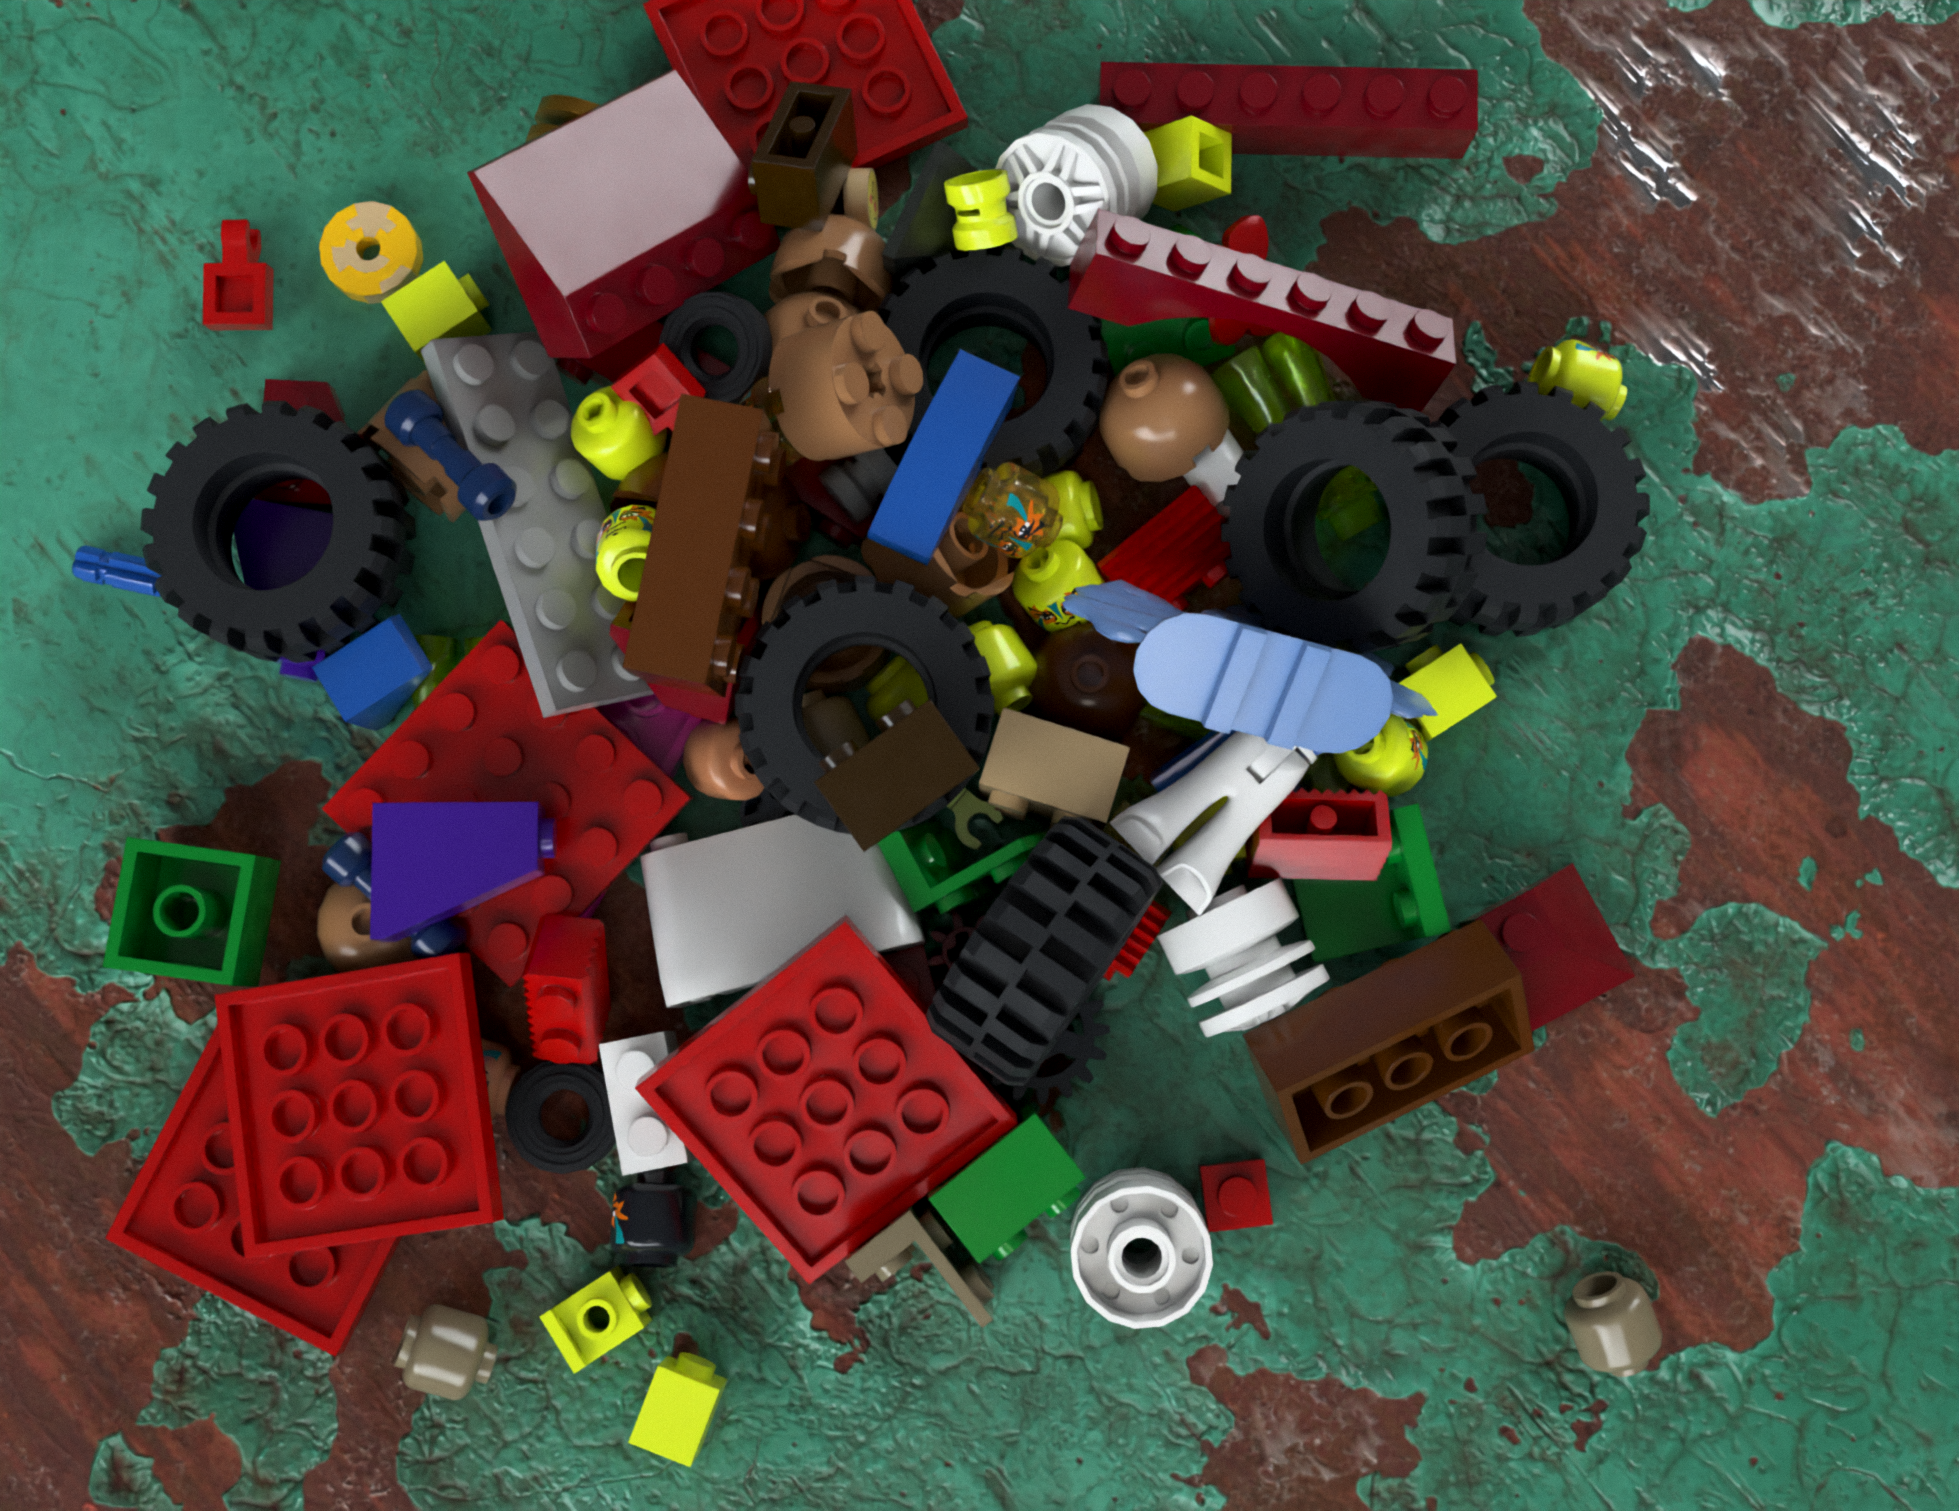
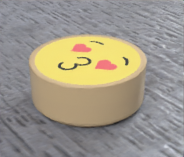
[843,168,879,231]

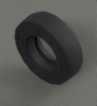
[659,292,772,405]
[505,1060,616,1174]

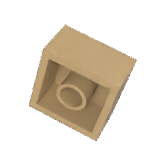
[979,707,1130,830]

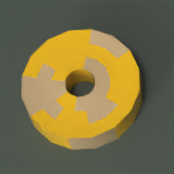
[319,201,423,304]

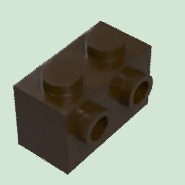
[748,81,858,232]
[814,698,980,852]

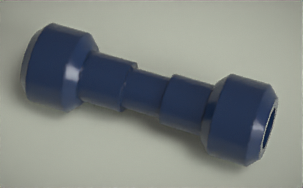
[384,390,517,521]
[322,832,467,960]

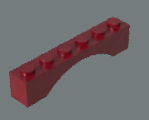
[1068,208,1456,412]

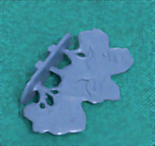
[1062,579,1438,753]

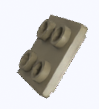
[844,1202,995,1328]

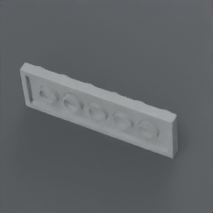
[421,331,654,718]

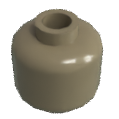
[1563,1271,1663,1377]
[393,1304,498,1400]

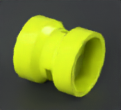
[944,169,1018,251]

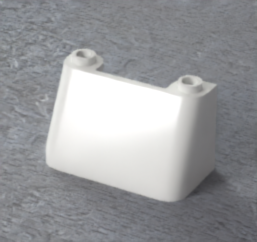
[640,815,927,1008]

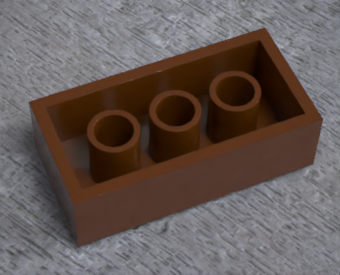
[622,393,787,698]
[1242,919,1535,1165]

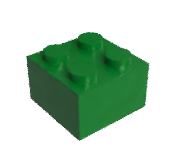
[102,837,281,987]
[928,1101,1086,1264]

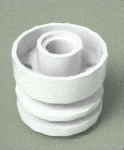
[995,104,1158,267]
[1157,877,1330,1037]
[1070,1167,1213,1329]

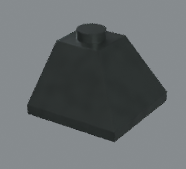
[882,141,1005,296]

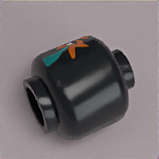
[610,1170,697,1268]

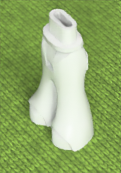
[1109,731,1317,916]

